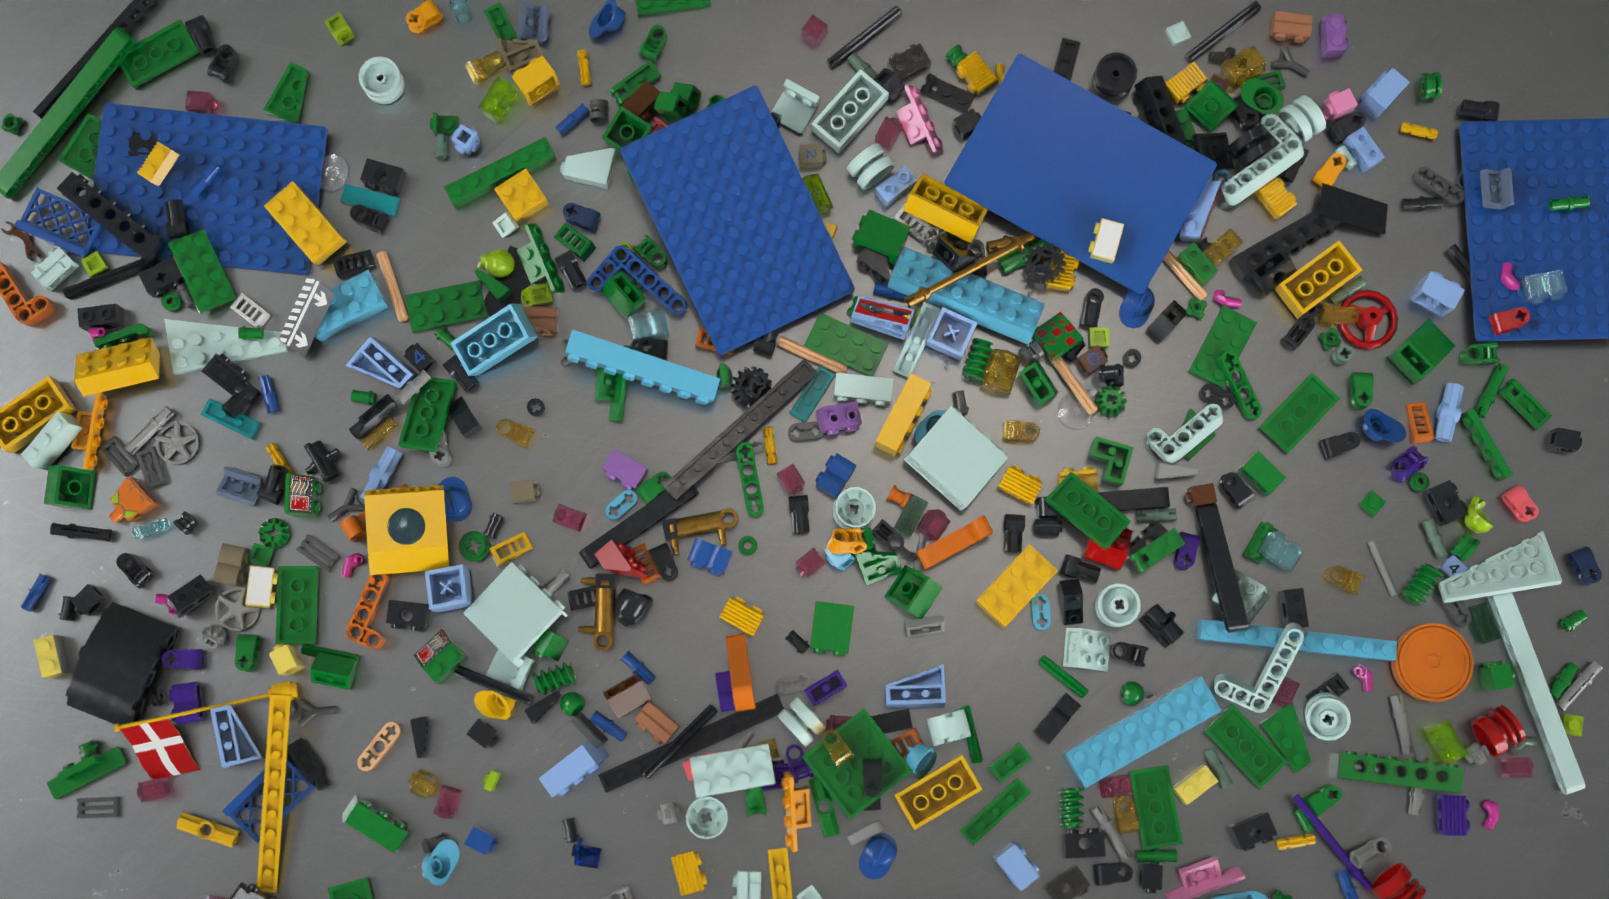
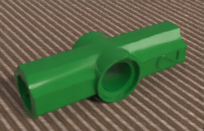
[998,238,1056,274]
[809,777,840,838]

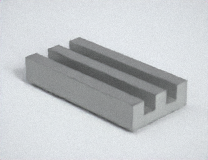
[905,615,945,638]

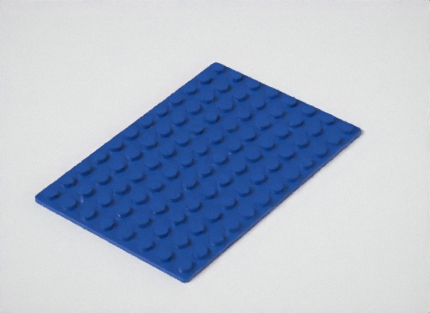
[944,54,1217,295]
[620,85,855,355]
[85,103,328,275]
[1459,118,1609,341]

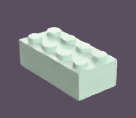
[811,69,889,154]
[690,744,776,798]

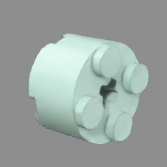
[927,709,971,746]

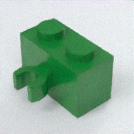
[601,271,646,319]

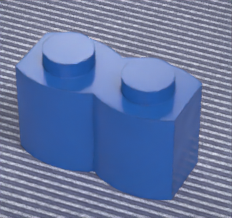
[815,453,856,499]
[688,538,733,576]

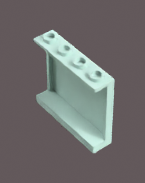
[904,406,1008,511]
[463,562,568,667]

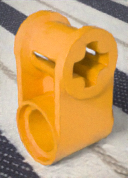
[406,0,443,34]
[1312,153,1346,187]
[827,528,867,554]

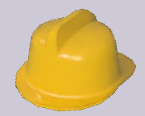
[474,690,516,719]

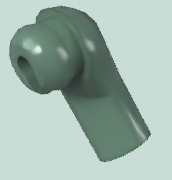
[1508,736,1536,755]

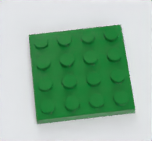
[802,708,912,820]

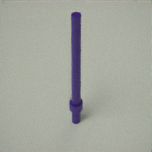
[1293,794,1372,890]

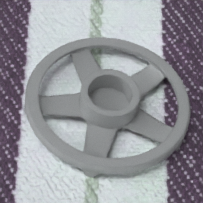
[155,421,199,464]
[214,588,260,631]

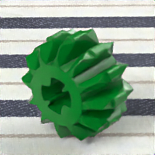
[1094,385,1127,417]

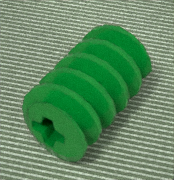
[962,338,994,381]
[1402,563,1444,606]
[533,662,577,695]
[1059,787,1084,828]

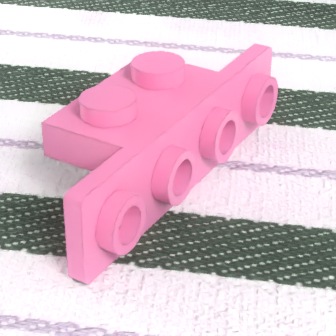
[896,84,944,154]
[1165,856,1245,899]

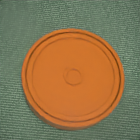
[1391,623,1474,702]

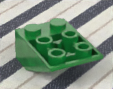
[1388,319,1455,384]

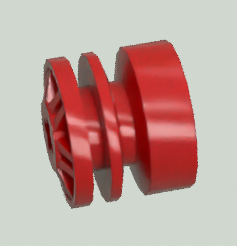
[1471,705,1526,757]
[1370,862,1426,899]

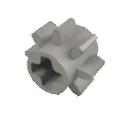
[923,227,948,251]
[201,624,227,648]
[1463,742,1490,766]
[657,802,682,825]

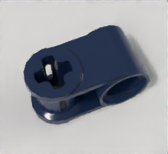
[563,203,601,232]
[1568,546,1602,585]

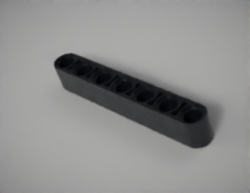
[579,485,699,569]
[1036,487,1170,518]
[1195,503,1248,633]

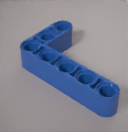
[587,245,688,314]

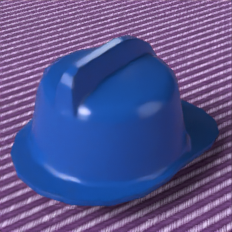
[589,0,626,38]
[1119,287,1155,328]
[1361,409,1406,443]
[439,476,472,522]
[859,833,897,880]

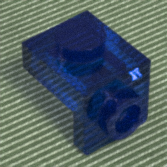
[571,838,602,869]

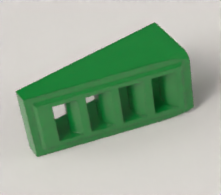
[553,223,596,261]
[475,269,513,303]
[716,363,733,389]

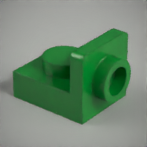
[430,112,459,136]
[862,528,876,551]

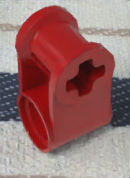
[1488,307,1530,335]

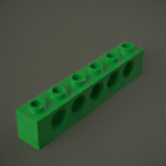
[1337,751,1464,794]

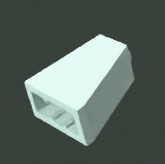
[560,148,617,189]

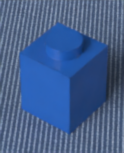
[464,825,497,855]

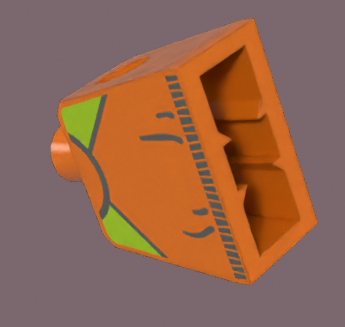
[108,476,160,524]

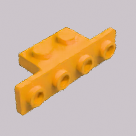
[71,393,108,471]
[781,771,811,852]

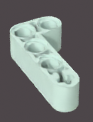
[1147,404,1223,464]

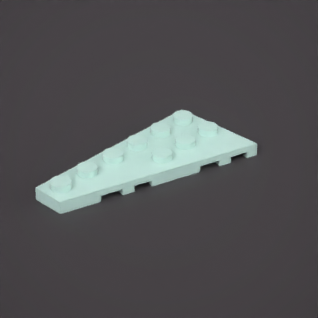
[164,319,288,375]
[1438,531,1562,603]

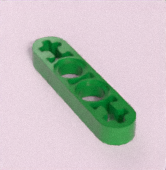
[1218,350,1262,419]
[736,442,764,516]

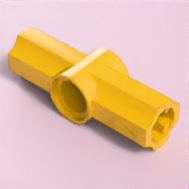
[176,812,239,848]

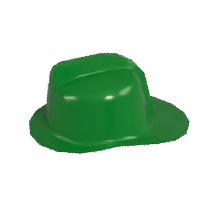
[1241,78,1284,115]

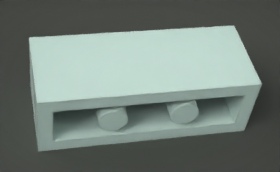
[834,373,894,407]
[21,411,83,471]

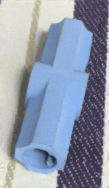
[1434,383,1464,442]
[360,446,403,499]

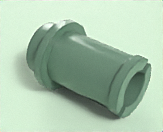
[433,134,449,160]

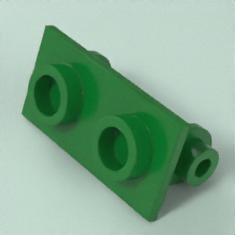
[1243,522,1278,564]

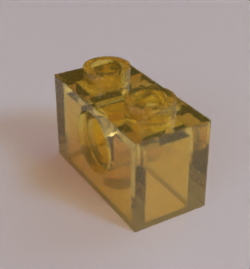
[1221,46,1266,90]
[1203,228,1243,267]
[983,349,1022,394]

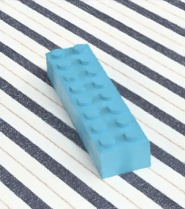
[887,246,1045,345]
[564,330,720,405]
[1063,676,1222,788]

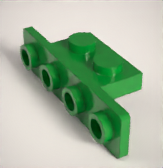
[517,223,565,293]
[594,345,630,422]
[47,746,127,799]

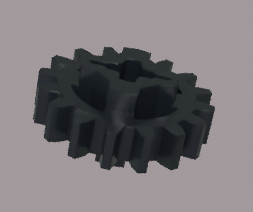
[1024,242,1066,285]
[731,366,772,408]

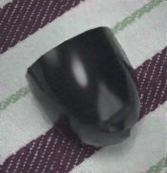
[614,588,653,627]

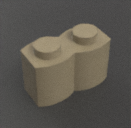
[213,543,250,586]

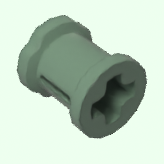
[1332,345,1354,365]

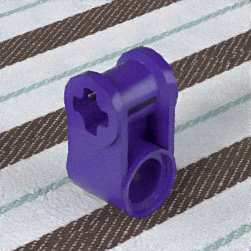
[1392,446,1429,482]
[1174,531,1200,570]
[162,649,202,669]
[786,744,814,783]

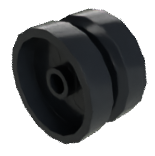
[1092,52,1137,100]
[1228,124,1277,170]

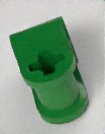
[638,25,668,64]
[633,235,668,271]
[1459,342,1500,365]
[1350,372,1374,410]
[636,472,672,505]
[234,634,261,672]
[1303,784,1342,816]
[745,787,767,817]

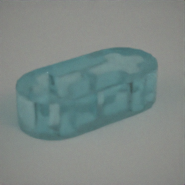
[131,518,170,539]

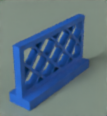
[14,187,102,258]
[222,758,315,843]

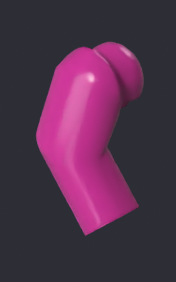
[1353,665,1373,691]

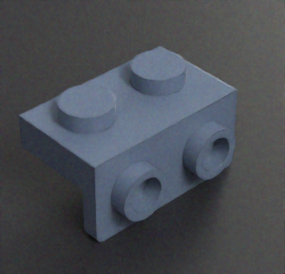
[518,2,550,44]
[1480,168,1514,210]
[216,466,263,506]

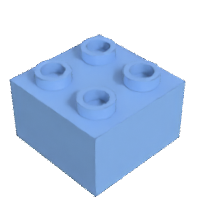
[1358,68,1410,121]
[1409,271,1465,317]
[926,307,977,361]
[425,564,473,613]
[992,842,1040,891]

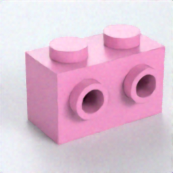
[1320,88,1358,125]

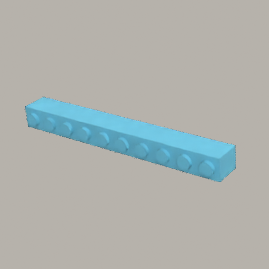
[1196,619,1397,662]

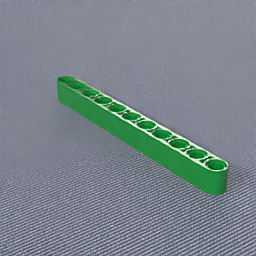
[0,27,136,199]

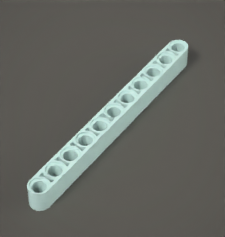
[1487,592,1585,795]

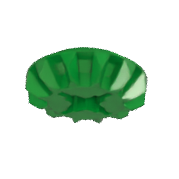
[258,518,290,549]
[459,531,490,562]

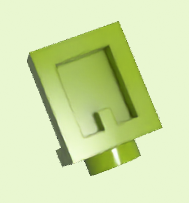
[324,12,355,46]
[521,283,553,307]

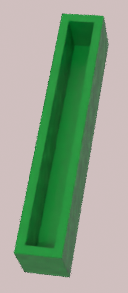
[444,136,556,209]

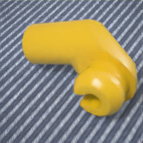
[995,64,1005,85]

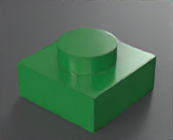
[1358,490,1386,517]
[248,543,274,567]

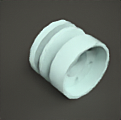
[832,487,876,529]
[686,797,728,839]

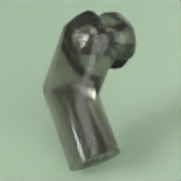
[1209,47,1236,62]

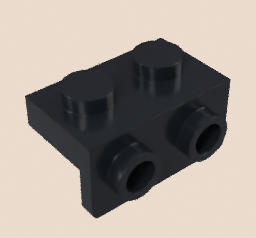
[201,353,247,395]

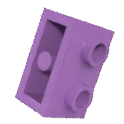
[1320,14,1349,58]
[816,401,862,435]
[602,449,648,490]

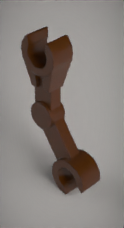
[1,221,41,261]

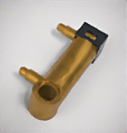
[662,508,738,555]
[578,573,617,651]

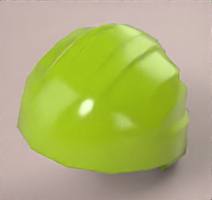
[477,249,515,278]
[1464,496,1494,533]

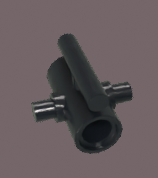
[304,440,341,483]
[1138,603,1184,648]

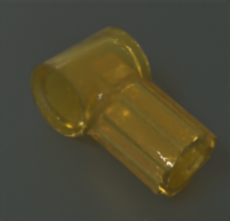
[465,50,506,83]
[1318,303,1359,326]

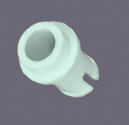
[1335,145,1358,170]

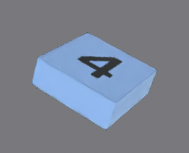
[1439,555,1468,578]

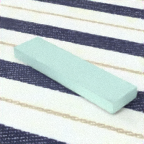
[893,302,941,378]

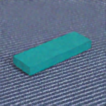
[340,184,400,217]
[789,365,836,422]
[200,398,262,440]

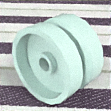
[358,56,405,105]
[1279,95,1326,144]
[847,143,895,190]
[1094,583,1141,628]
[1304,692,1351,741]
[777,697,826,747]

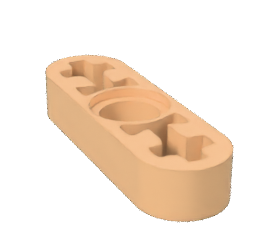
[357,722,402,771]

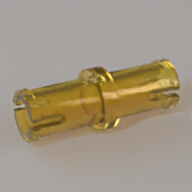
[361,416,398,450]

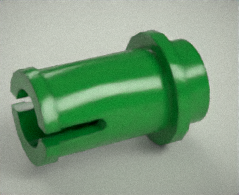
[238,326,264,341]
[434,326,456,350]
[351,390,377,406]
[1561,609,1588,632]
[1293,808,1316,833]

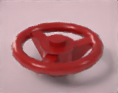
[1338,290,1399,349]

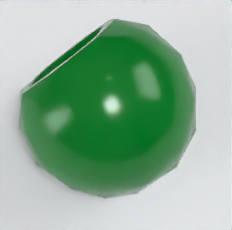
[1121,681,1145,706]
[560,692,584,716]

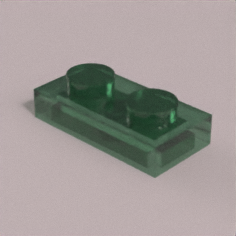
[894,493,929,537]
[1468,601,1500,644]

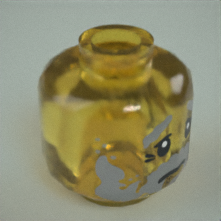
[407,769,438,799]

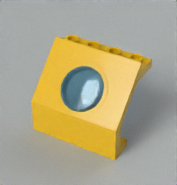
[364,485,449,575]

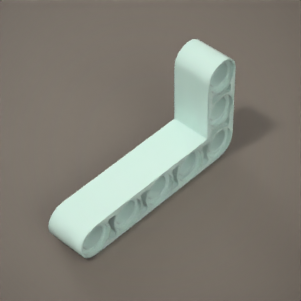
[1222,114,1304,205]
[1214,623,1304,713]

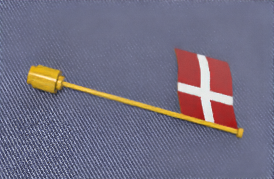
[114,681,298,780]

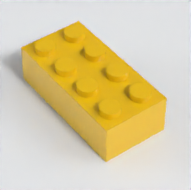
[903,173,988,243]
[264,181,347,266]
[1274,240,1363,319]
[74,337,160,396]
[874,373,933,457]
[0,376,77,454]
[975,544,1058,628]
[893,755,983,830]

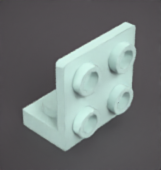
[771,79,820,134]
[1212,569,1270,625]
[1063,628,1111,672]
[485,649,536,690]

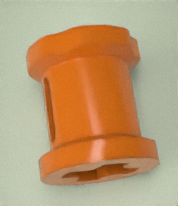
[886,485,911,508]

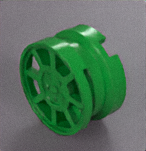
[1419,72,1442,99]
[1450,531,1480,562]

